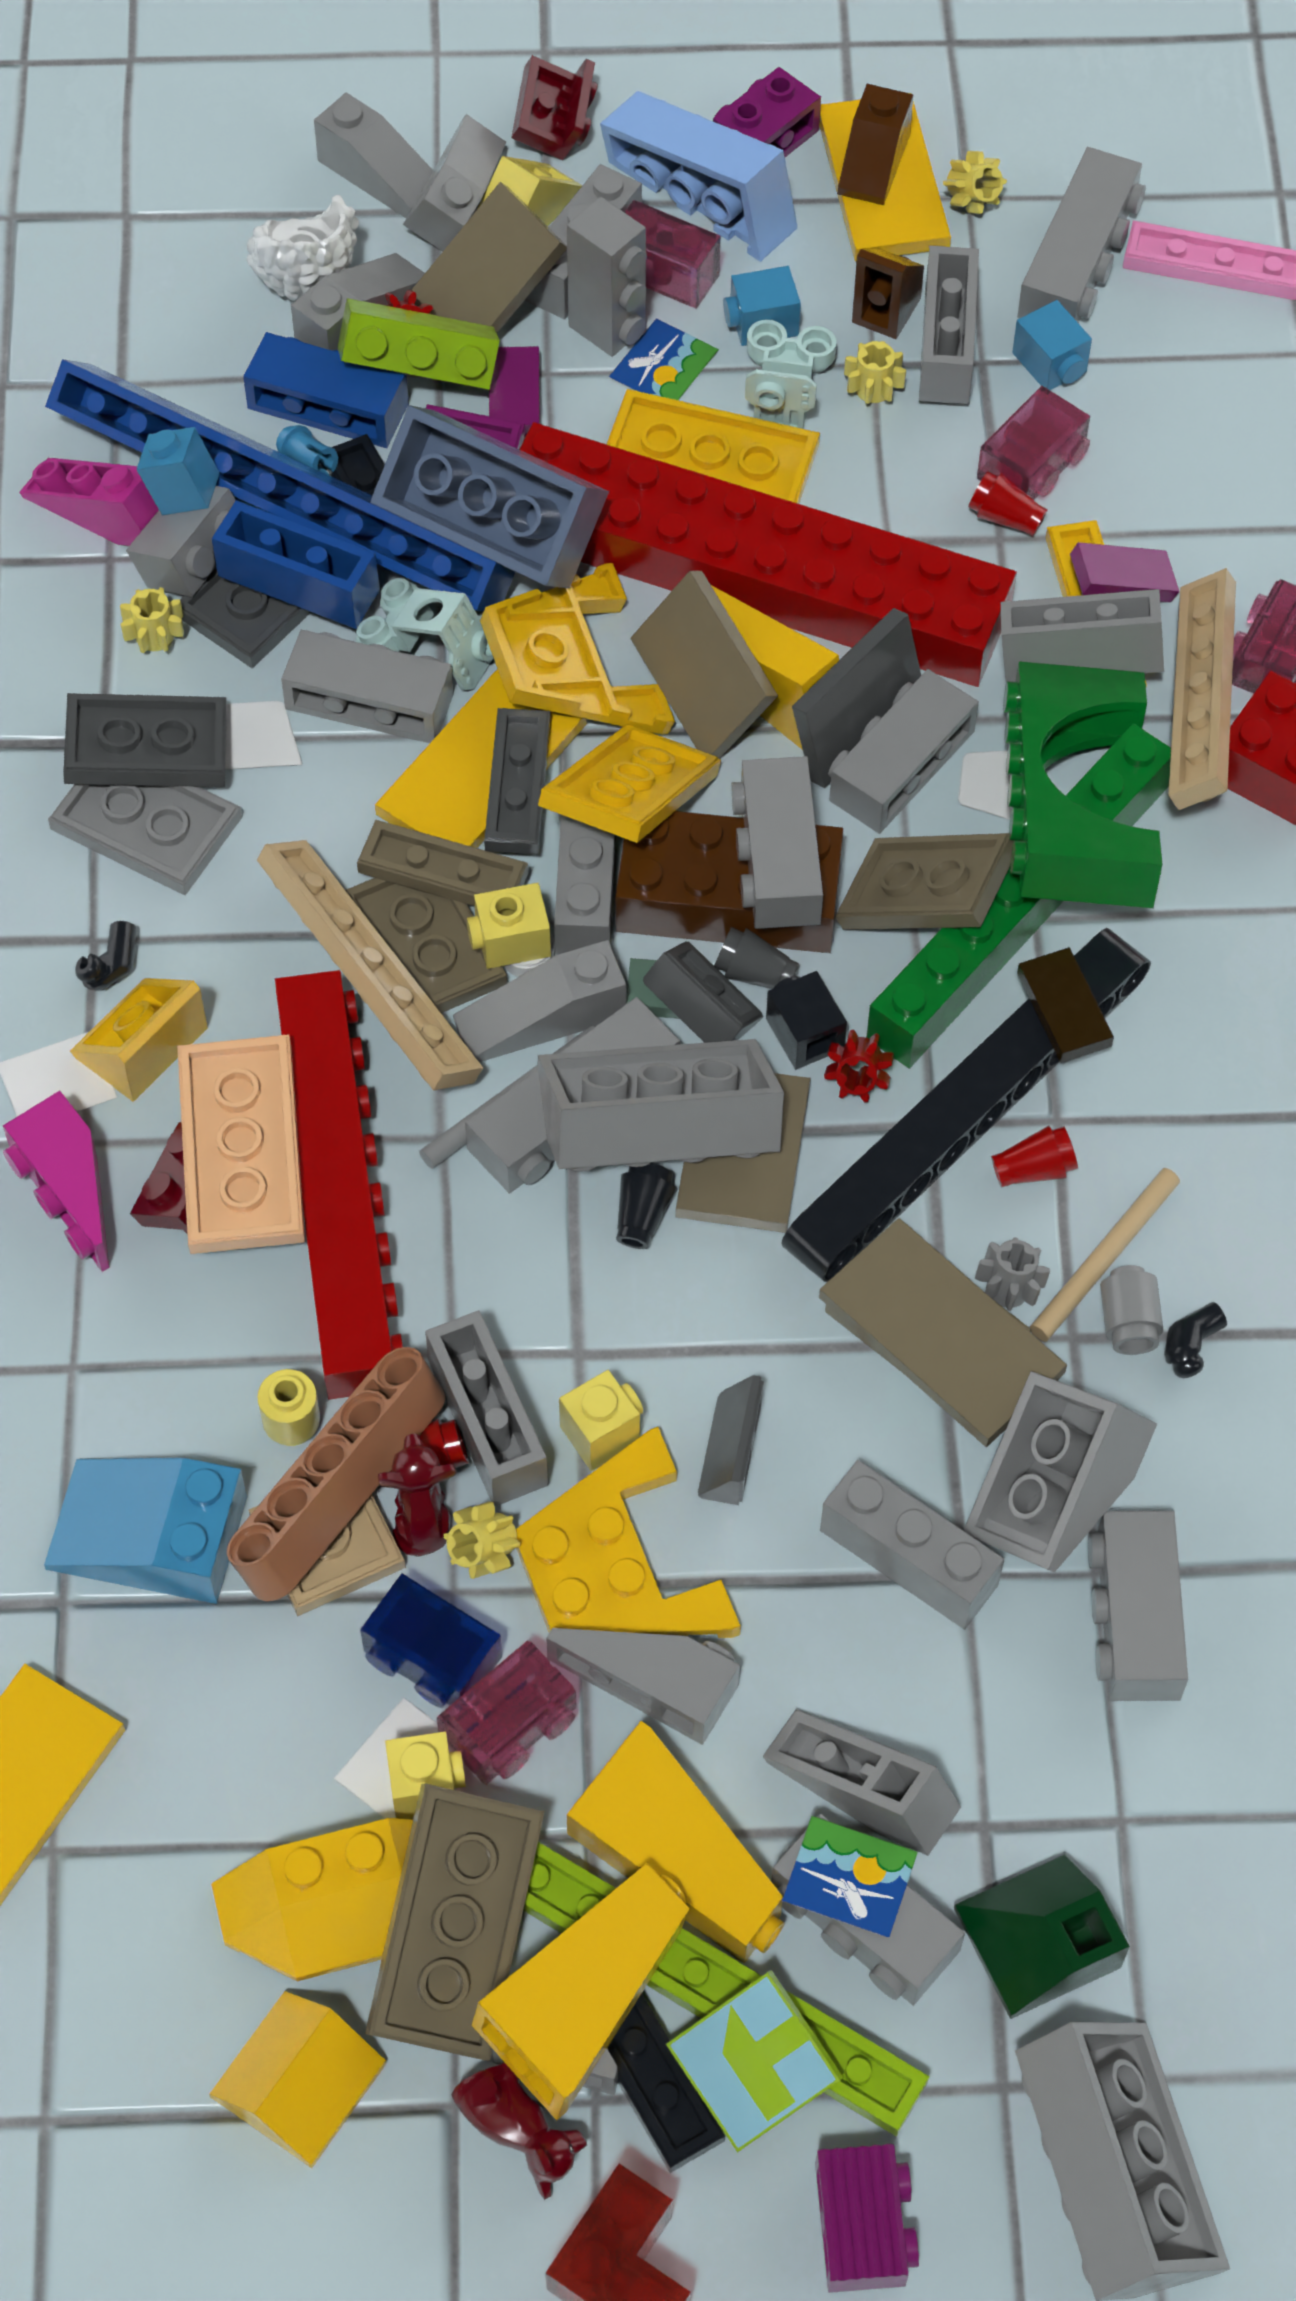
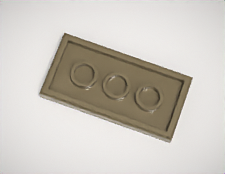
[819,1218,1067,1448]
[365,1783,544,2062]

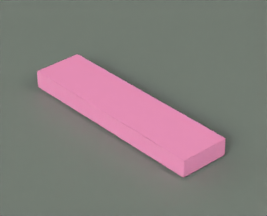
[1123,220,1296,300]

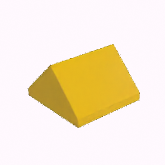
[70,978,208,1102]
[209,1991,387,2168]

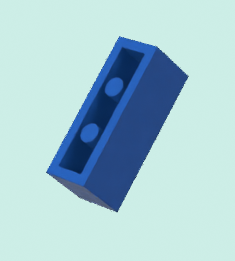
[243,332,409,449]
[211,500,380,629]

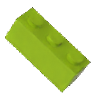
[337,298,500,390]

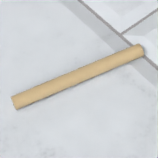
[1030,1168,1180,1342]

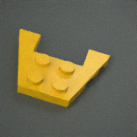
[480,563,675,735]
[516,1427,741,1638]

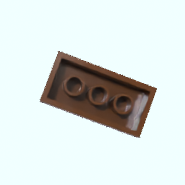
[616,811,843,953]

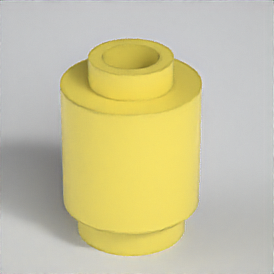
[257,1369,320,1446]

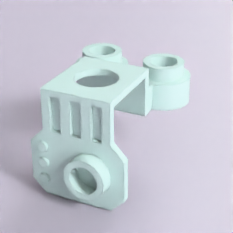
[745,320,836,429]
[356,578,494,690]

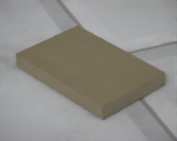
[411,182,567,333]
[630,571,778,759]
[835,833,1014,930]
[345,878,507,1013]
[675,1073,810,1233]

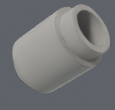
[1100,1265,1164,1355]

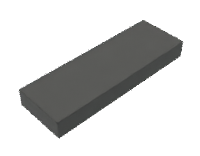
[484,708,551,854]

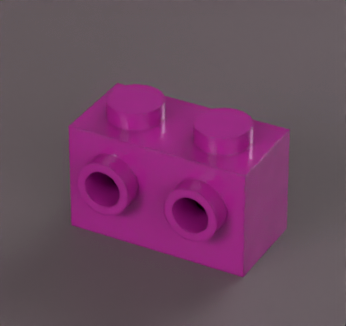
[713,67,821,157]

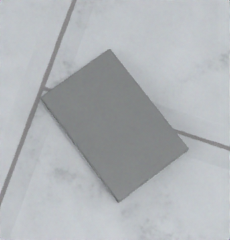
[48,784,242,896]

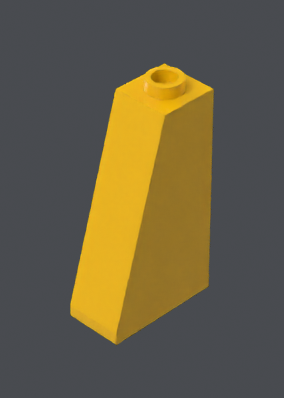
[711,585,839,750]
[567,1720,785,1964]
[471,1863,690,2121]

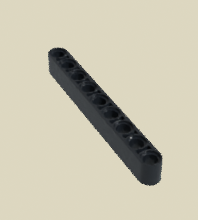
[781,928,1151,1282]

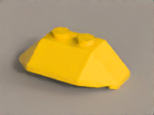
[211,1818,413,1982]

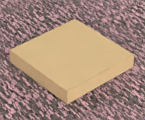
[249,1494,406,1617]

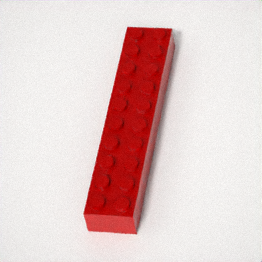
[519,422,1017,687]

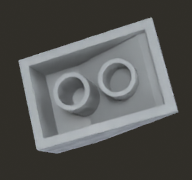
[963,1371,1157,1573]

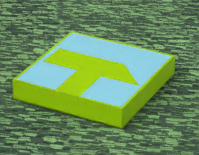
[666,1970,844,2153]

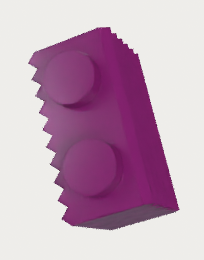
[815,2143,919,2293]

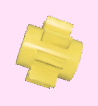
[943,151,1007,214]
[844,341,906,404]
[120,587,184,653]
[444,1501,520,1579]

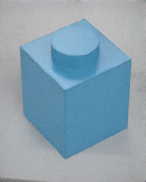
[723,266,801,346]
[1012,300,1092,392]
[136,427,220,515]

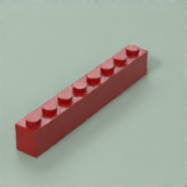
[274,970,403,1400]

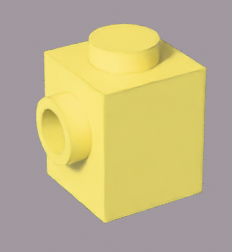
[466,882,551,969]
[559,1369,643,1471]
[385,1731,466,1819]

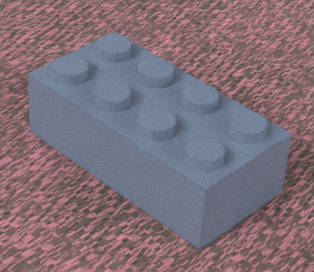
[370,405,609,588]

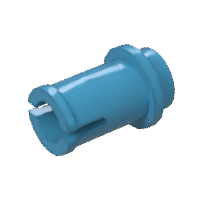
[276,425,339,475]

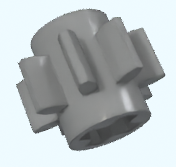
[975,1237,1050,1311]

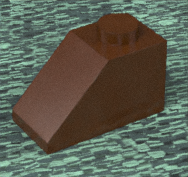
[837,83,914,205]
[852,248,924,339]

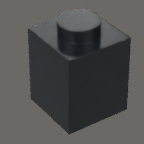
[766,971,847,1070]

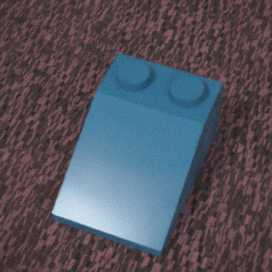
[44,1458,247,1604]

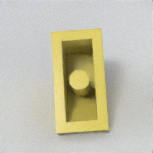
[477,156,582,226]

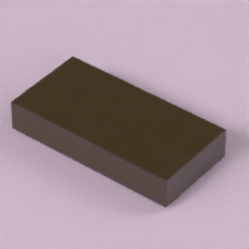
[1017,947,1114,1063]

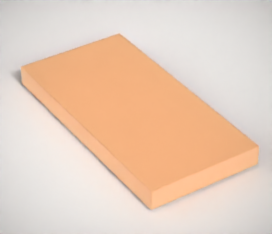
[177,1035,305,1254]

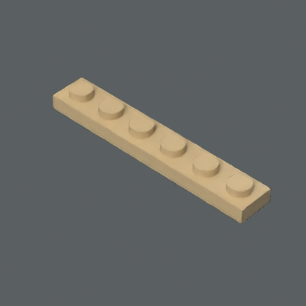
[1169,568,1236,810]
[257,840,483,1091]

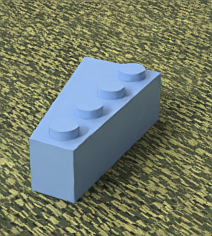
[600,91,798,262]

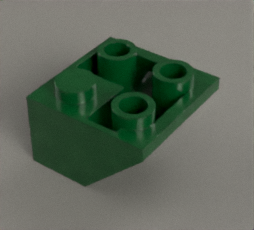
[954,1855,1130,2019]

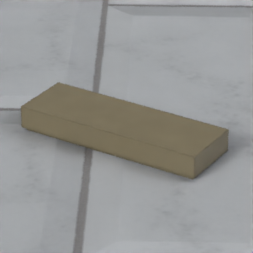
[357,820,528,906]

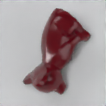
[378,1433,456,1557]
[451,2062,587,2200]

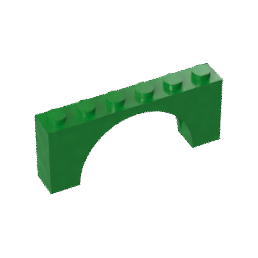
[1003,661,1163,908]

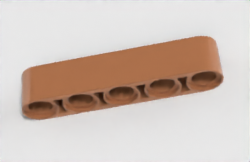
[226,1347,445,1602]

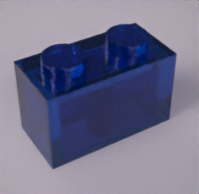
[360,1573,503,1713]

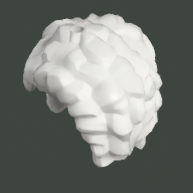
[247,195,359,301]

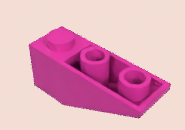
[19,458,159,546]
[3,1090,109,1272]

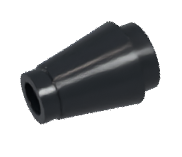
[616,1163,675,1249]

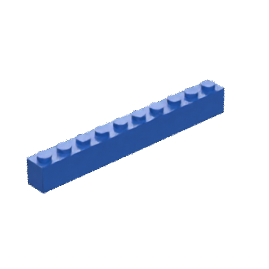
[45,359,516,611]

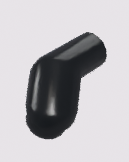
[75,921,137,990]
[1164,1302,1227,1379]

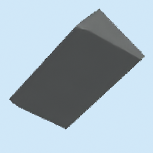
[643,941,763,1043]
[698,1375,764,1505]

